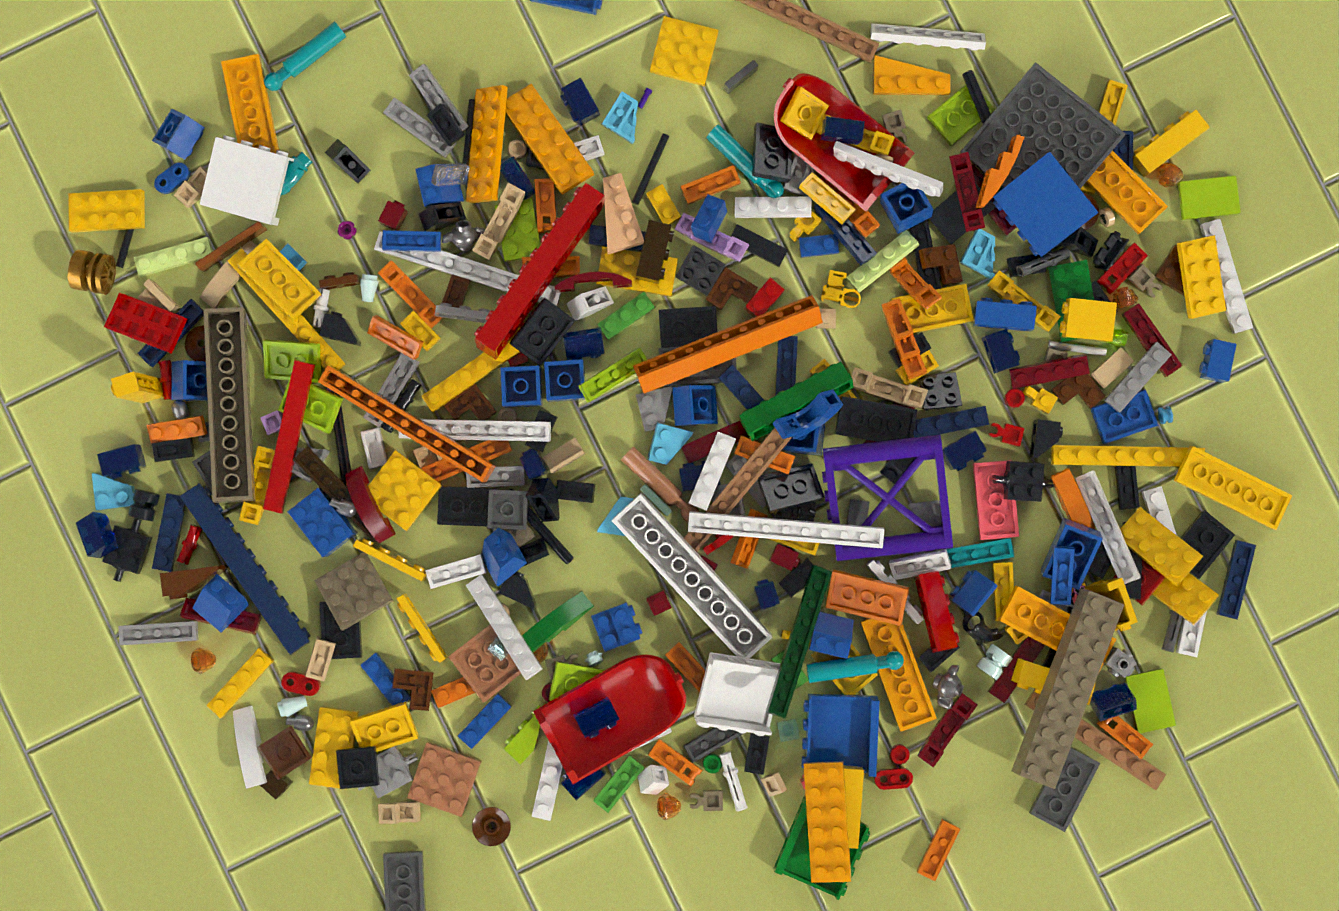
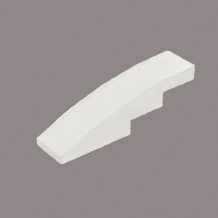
[233,706,267,789]

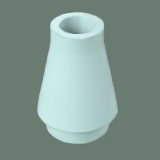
[360,274,379,302]
[277,695,308,717]

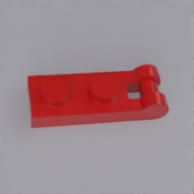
[1097,242,1148,294]

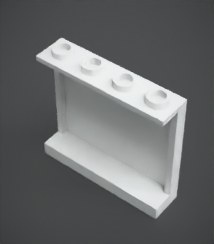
[200,135,294,226]
[694,652,781,736]

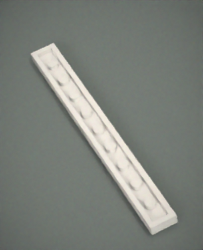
[374,231,561,306]
[688,511,884,548]

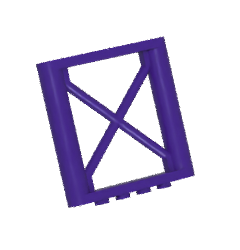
[822,434,953,561]

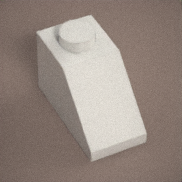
[567,286,614,320]

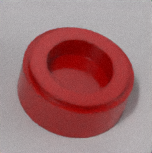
[1004,389,1025,408]
[890,744,910,765]

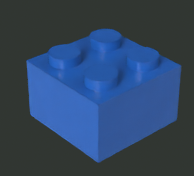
[880,183,933,234]
[544,359,586,402]
[500,366,543,408]

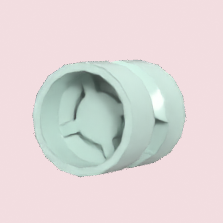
[976,644,1013,680]

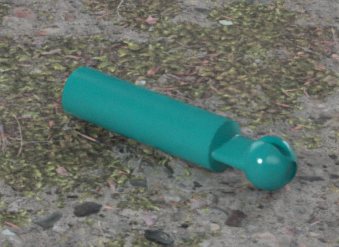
[264,21,347,91]
[706,124,784,198]
[806,651,904,683]

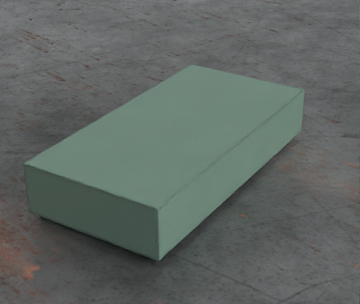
[640,485,672,516]

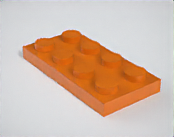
[826,570,909,626]

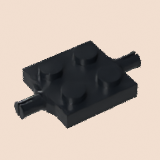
[992,461,1054,502]
[102,518,152,582]

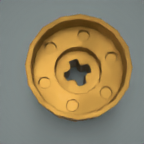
[68,249,116,295]

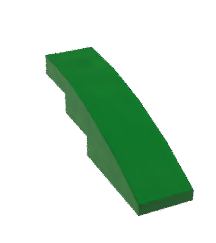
[522,591,594,653]

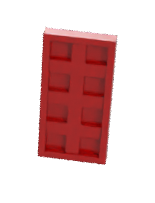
[104,292,187,354]

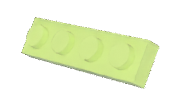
[846,230,919,292]
[134,237,213,277]

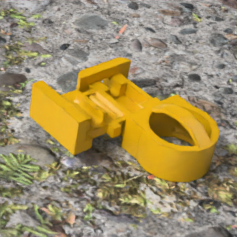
[821,270,861,308]

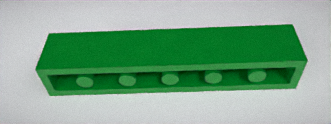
[739,361,854,442]

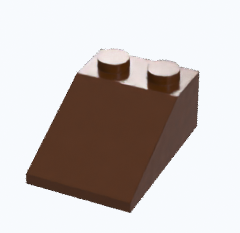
[160,565,229,600]

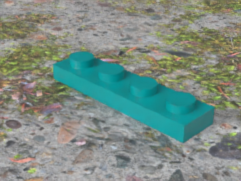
[946,538,1014,568]

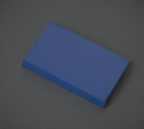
[1090,389,1159,444]

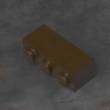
[636,220,674,284]

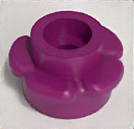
[338,221,357,240]

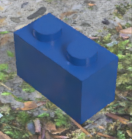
[691,194,727,243]
[1199,339,1237,383]

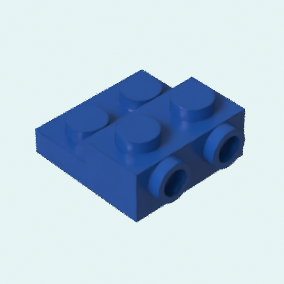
[591,602,643,652]

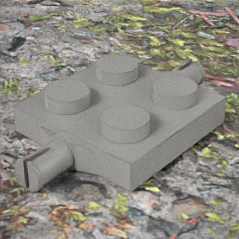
[358,746,418,798]

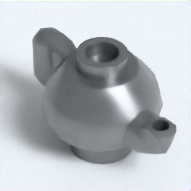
[442,220,485,251]
[933,665,964,709]

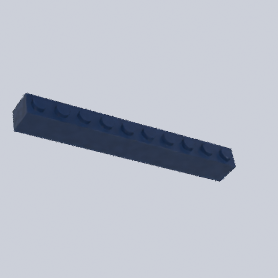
[180,483,311,655]

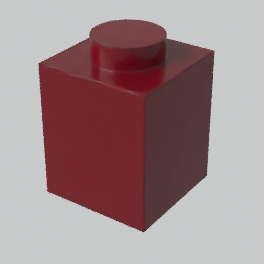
[378,200,408,231]
[769,543,800,571]
[646,589,672,616]

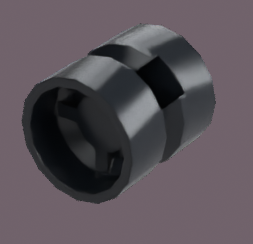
[128,489,160,521]

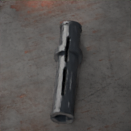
[381,379,422,433]

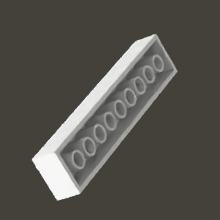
[612,492,772,658]

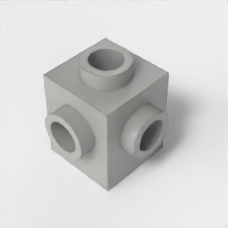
[1104,647,1137,678]

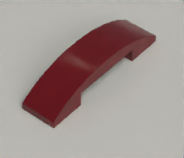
[949,152,985,232]
[555,272,633,293]
[682,420,749,464]
[345,466,396,543]
[917,693,978,768]

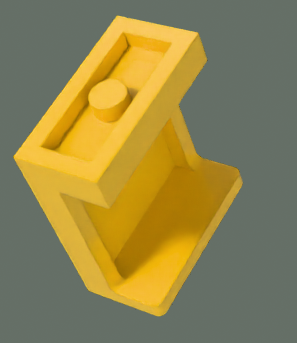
[1060,298,1117,342]
[1084,578,1138,631]

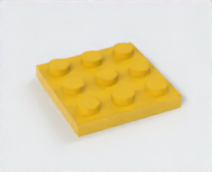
[650,16,719,86]
[368,450,442,531]

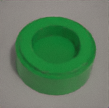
[703,753,722,774]

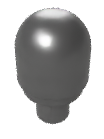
[171,400,189,419]
[329,498,356,517]
[286,715,314,731]

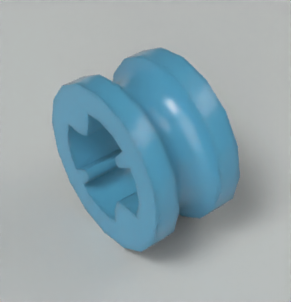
[1158,406,1173,424]

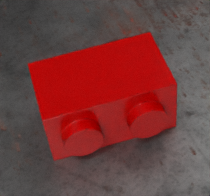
[744,277,785,318]

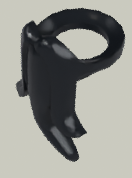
[962,612,1003,646]

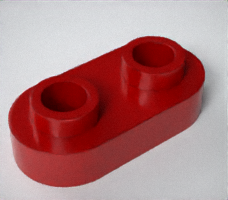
[281,672,321,696]
[874,768,913,790]

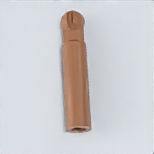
[621,447,699,522]

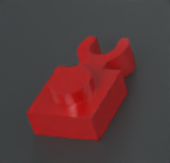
[988,423,1025,447]
[703,534,734,555]

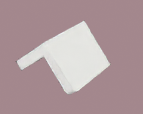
[638,765,669,795]

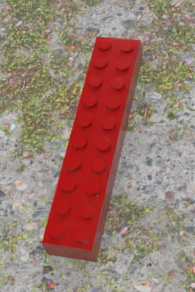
[474,182,605,360]

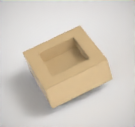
[816,309,836,329]
[761,772,787,797]

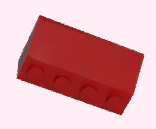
[914,571,960,653]

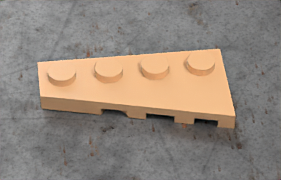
[603,173,644,254]

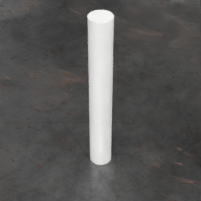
[1048,341,1107,356]

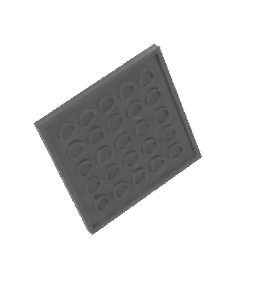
[960,62,1126,188]

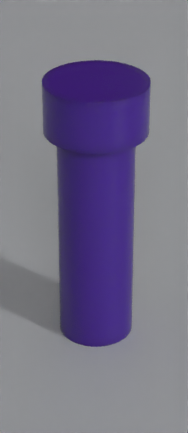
[638,88,652,109]

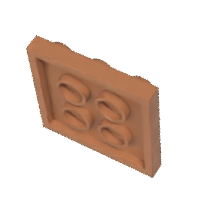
[448,625,521,703]
[407,742,482,817]

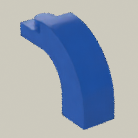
[773,389,843,440]

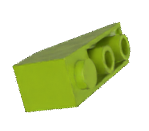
[504,704,545,765]

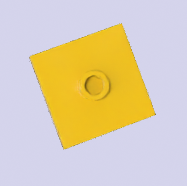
[780,86,829,140]

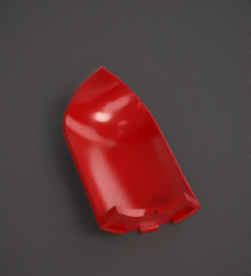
[774,73,915,211]
[533,654,686,784]

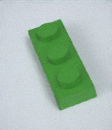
[597,292,655,340]
[593,755,645,813]

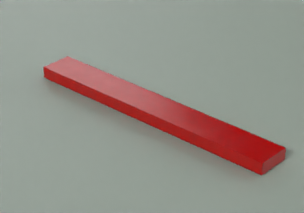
[263,360,315,514]

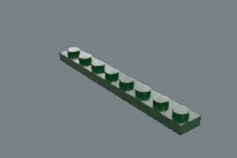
[765,565,832,719]

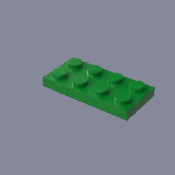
[1048,259,1094,342]

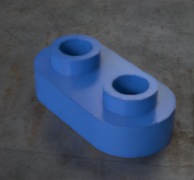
[154,163,191,194]

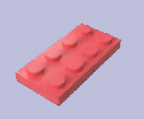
[972,460,1019,540]

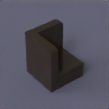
[260,771,293,800]

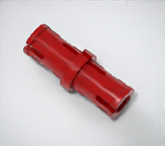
[158,360,172,400]
[177,525,203,565]

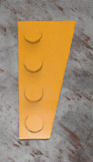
[873,55,950,95]

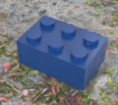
[973,298,1037,332]
[287,488,358,557]
[1041,518,1103,590]

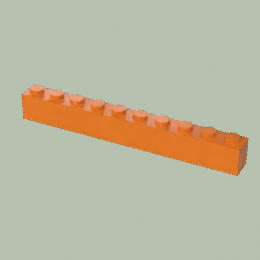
[633,295,823,393]
[318,365,496,482]

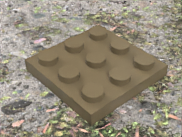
[314,552,393,631]

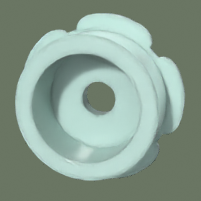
[585,651,603,667]

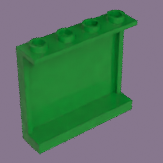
[773,797,870,900]

